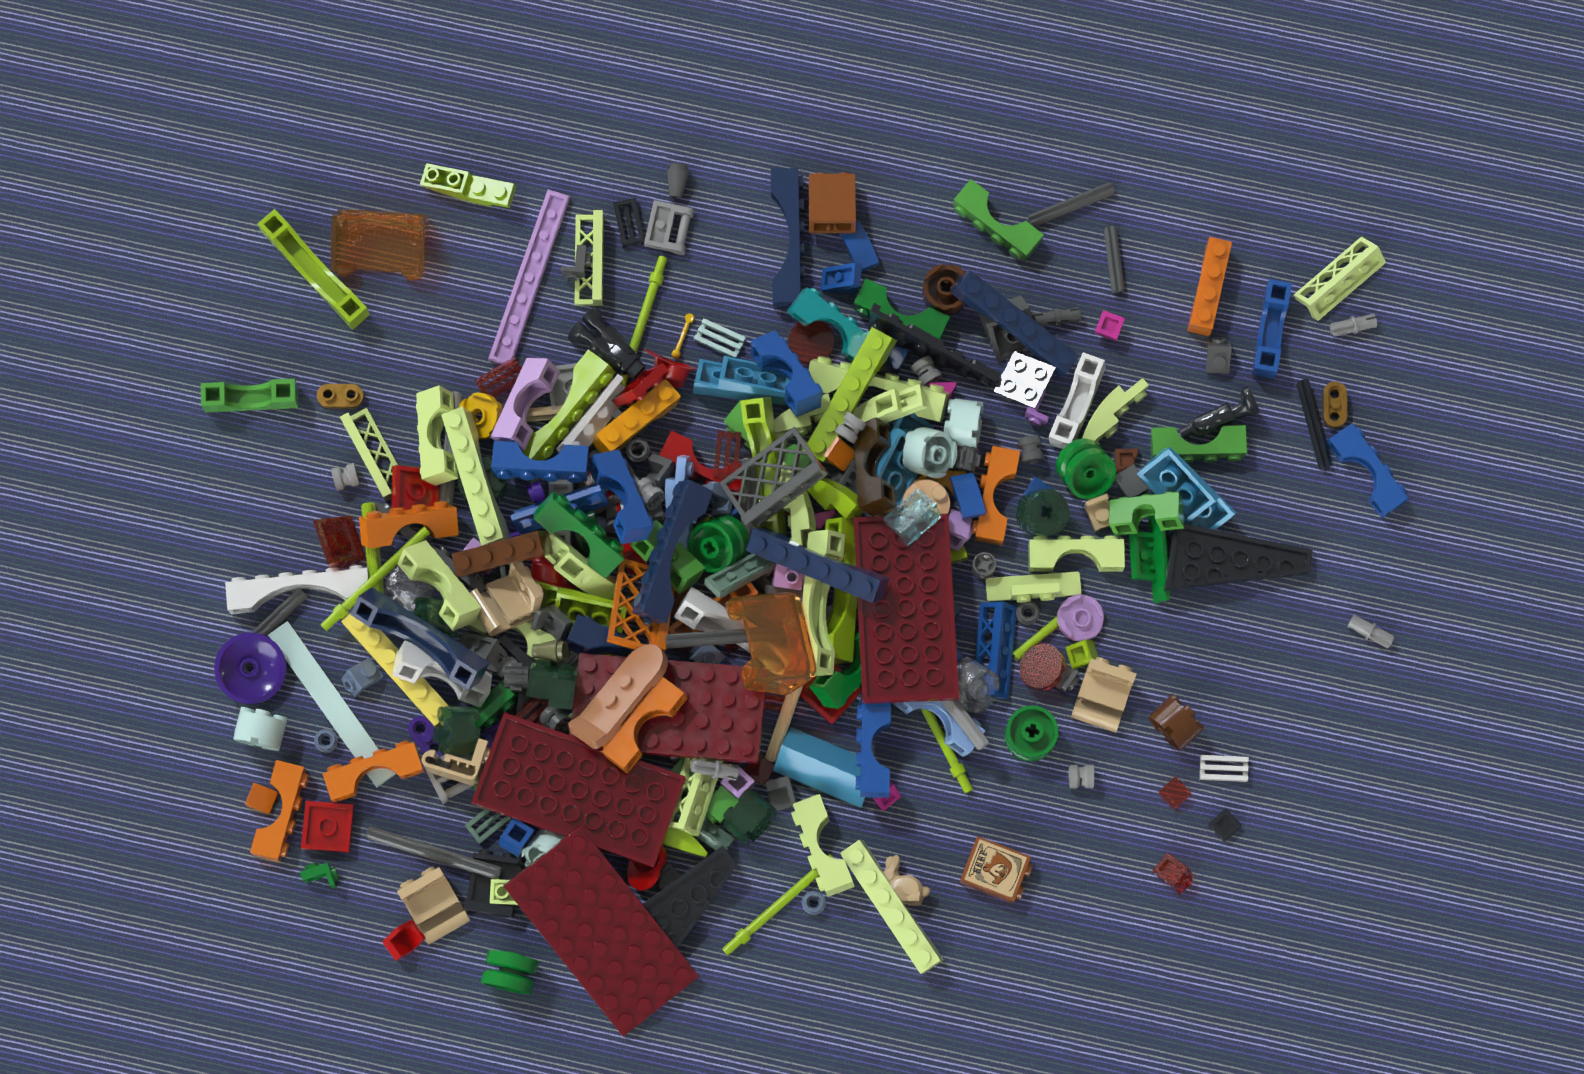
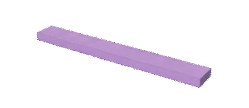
[488,189,570,368]

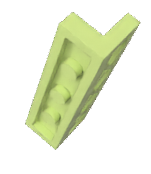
[575,210,604,306]
[1294,237,1386,321]
[340,408,398,502]
[668,758,724,836]

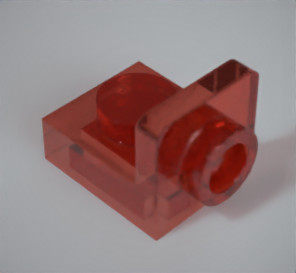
[1152,853,1194,894]

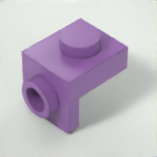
[1025,390,1049,427]

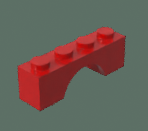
[660,431,742,500]

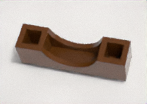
[452,531,553,577]

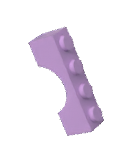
[490,358,560,450]

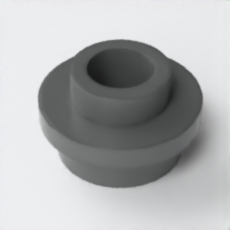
[1016,601,1040,625]

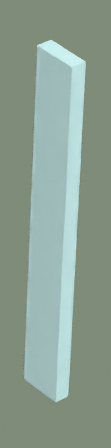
[268,621,396,788]

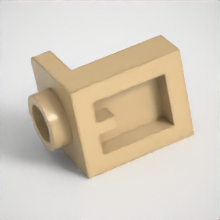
[1084,494,1110,532]

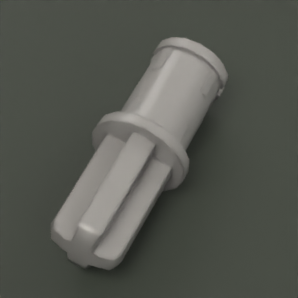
[1330,313,1377,337]
[1347,614,1394,648]
[690,759,739,781]

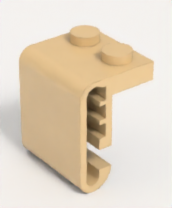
[470,562,544,636]
[1071,657,1136,733]
[422,738,491,786]
[397,867,470,945]

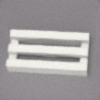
[1199,755,1249,782]

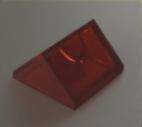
[313,516,366,569]

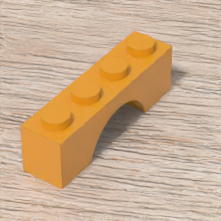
[592,379,681,453]

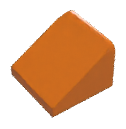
[824,437,855,471]
[245,783,278,815]

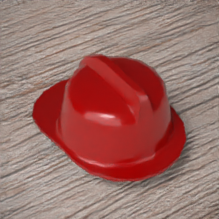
[644,349,697,388]
[530,557,579,590]
[627,845,668,891]

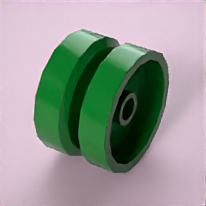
[1056,438,1116,499]
[689,515,749,573]
[1005,706,1058,762]
[480,950,540,995]

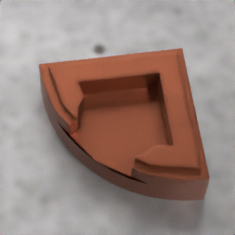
[1114,448,1138,474]

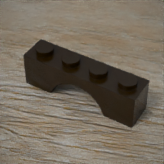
[853,417,896,517]

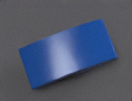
[839,221,879,272]
[950,473,986,520]

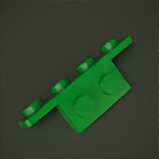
[1129,516,1171,604]
[449,678,533,745]

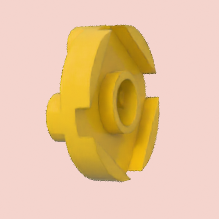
[458,393,503,440]

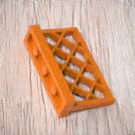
[607,559,675,652]

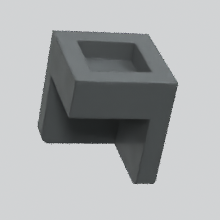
[647,453,675,492]
[1113,464,1149,498]
[765,776,796,812]

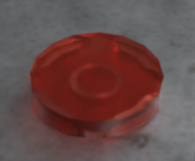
[788,321,834,365]
[1019,643,1066,691]

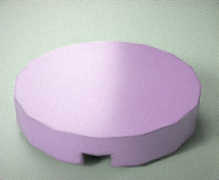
[1057,594,1104,641]

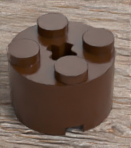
[922,264,966,316]
[1148,694,1205,751]

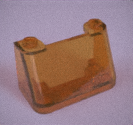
[330,209,429,281]
[725,592,816,695]

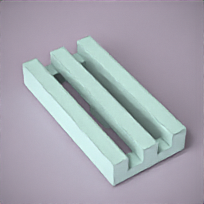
[694,318,746,358]

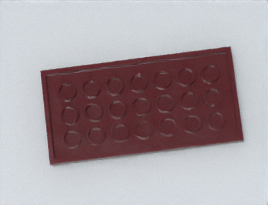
[853,514,959,704]
[569,653,769,764]
[471,712,686,868]
[503,825,699,1037]

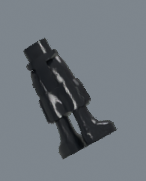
[568,307,646,379]
[1179,386,1259,439]

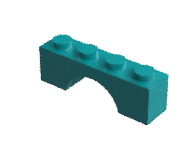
[786,287,869,363]

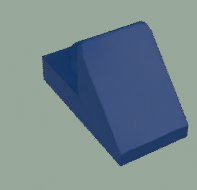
[820,262,862,295]

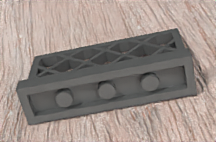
[720,427,828,530]

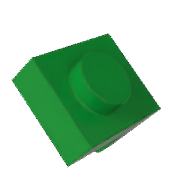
[300,862,339,889]

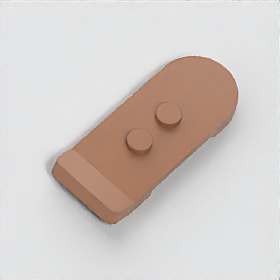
[568,644,668,749]

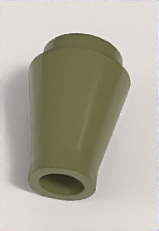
[532,639,569,663]

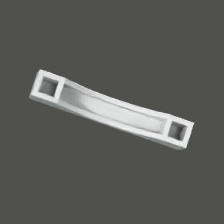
[225,565,369,614]
[674,587,807,688]

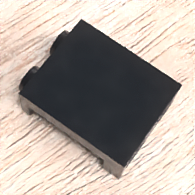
[464,849,522,919]

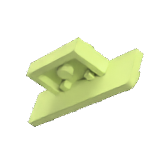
[985,572,1081,603]

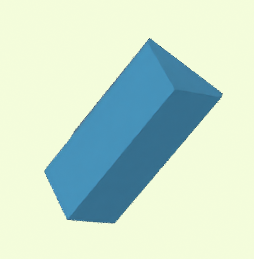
[692,356,790,405]
[877,413,935,511]
[1137,447,1236,530]
[773,727,865,808]

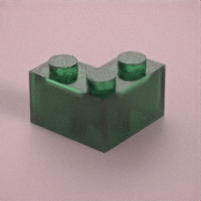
[527,661,579,710]

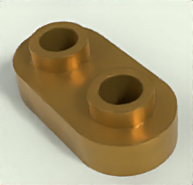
[1322,381,1347,429]
[317,384,364,409]

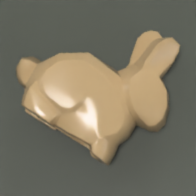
[883,855,930,906]

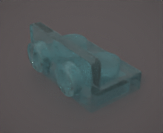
[883,488,942,546]

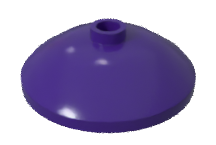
[214,632,286,704]

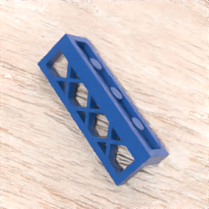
[511,484,609,535]
[972,602,1017,700]

